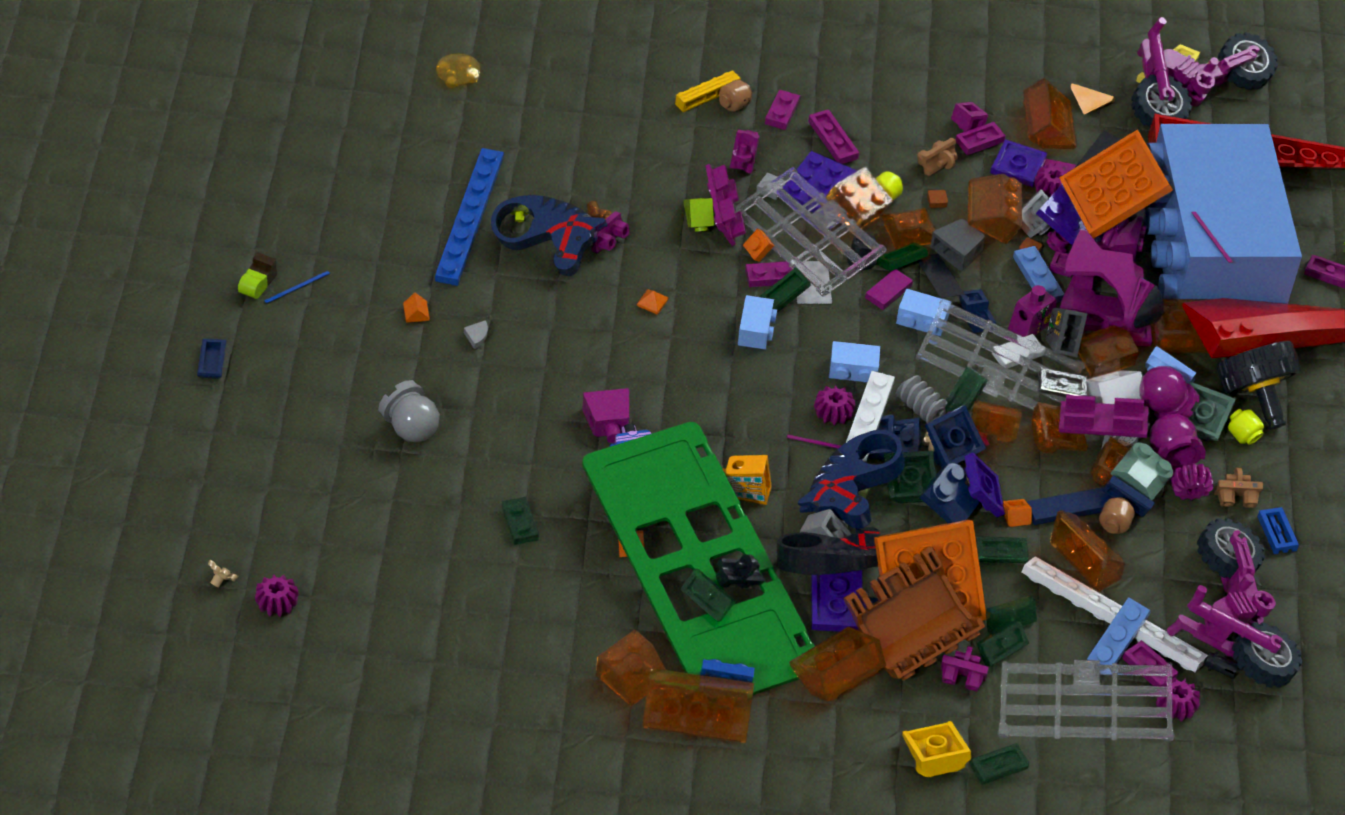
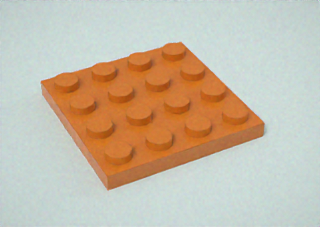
[1059,129,1173,239]
[874,520,987,621]

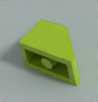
[683,198,714,232]

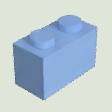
[896,289,951,336]
[738,295,777,350]
[829,341,880,382]

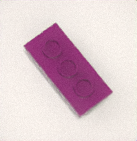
[705,164,746,246]
[1059,395,1149,438]

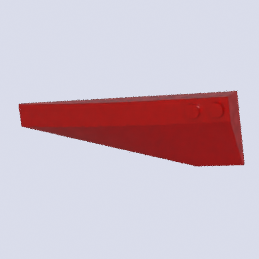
[1148,114,1345,169]
[1182,298,1345,358]

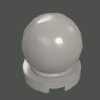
[378,380,440,443]

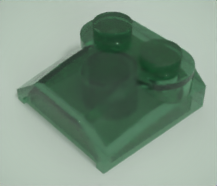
[883,451,936,503]

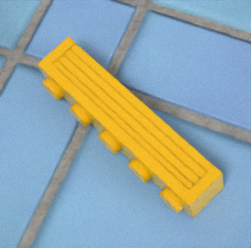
[675,70,741,112]

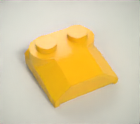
[902,721,971,777]

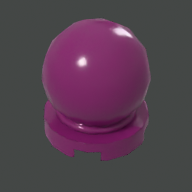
[1139,366,1199,419]
[1149,413,1206,473]

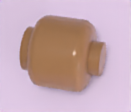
[719,80,752,112]
[1099,497,1135,534]

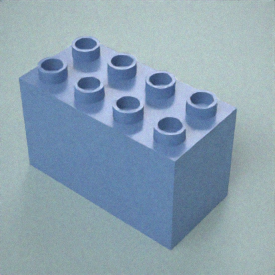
[1144,124,1302,321]

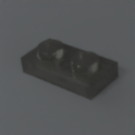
[1038,367,1087,397]

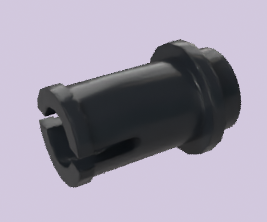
[1204,652,1238,679]

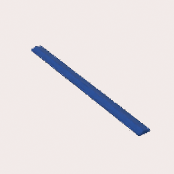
[264,271,330,303]

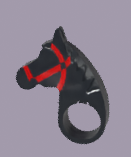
[776,527,880,575]

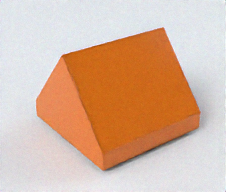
[403,293,429,323]

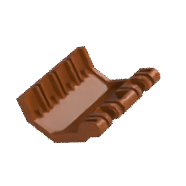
[844,546,985,680]

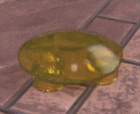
[436,53,480,88]

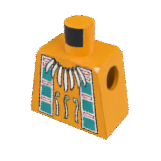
[722,455,772,505]

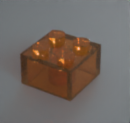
[824,167,893,234]

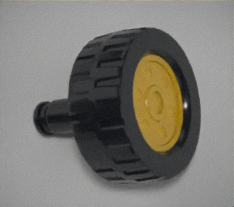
[1217,341,1301,430]

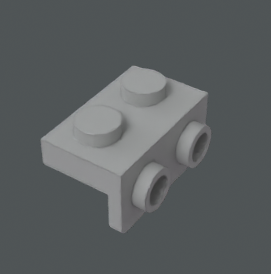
[1012,189,1050,238]

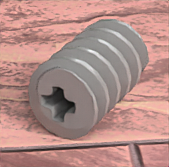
[895,375,947,423]

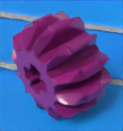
[1034,163,1069,198]
[814,385,855,425]
[1171,463,1213,501]
[255,573,299,617]
[1156,677,1200,722]

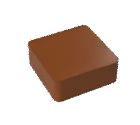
[927,190,948,208]
[1019,237,1042,252]

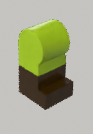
[238,252,277,299]

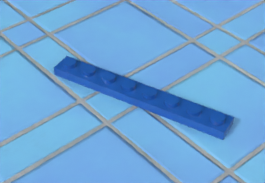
[435,148,504,286]

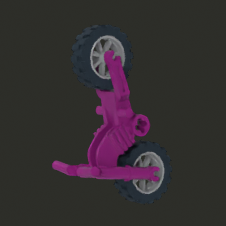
[1131,17,1278,129]
[1167,518,1302,688]

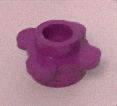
[1046,231,1069,253]

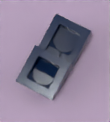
[959,289,996,333]

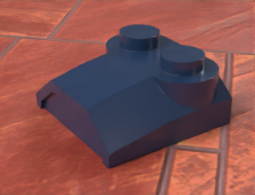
[925,405,986,467]
[919,462,980,523]

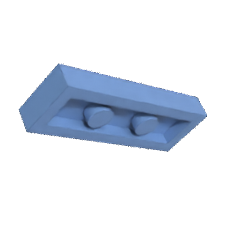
[1013,246,1064,303]
[1087,597,1151,675]

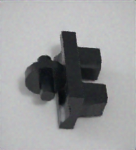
[716,554,765,588]

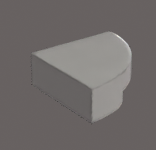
[464,320,488,349]

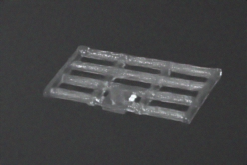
[734,167,887,297]
[916,299,1085,423]
[998,660,1175,741]

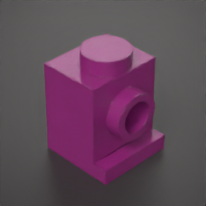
[951,102,988,132]

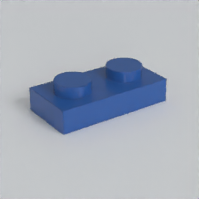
[699,659,755,689]

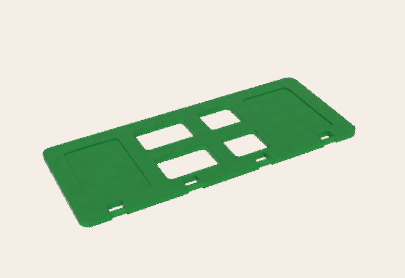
[582,422,823,709]

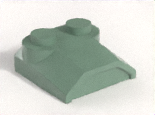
[1188,382,1236,441]
[1110,443,1173,500]

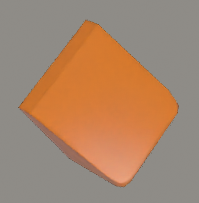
[1003,499,1032,527]

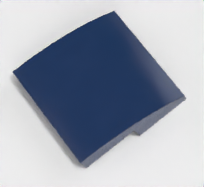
[869,415,921,462]

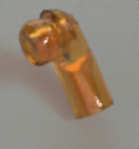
[587,201,612,219]

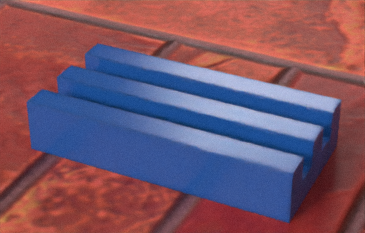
[1257,507,1299,554]

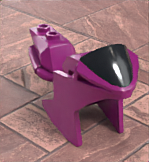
[1060,216,1164,333]

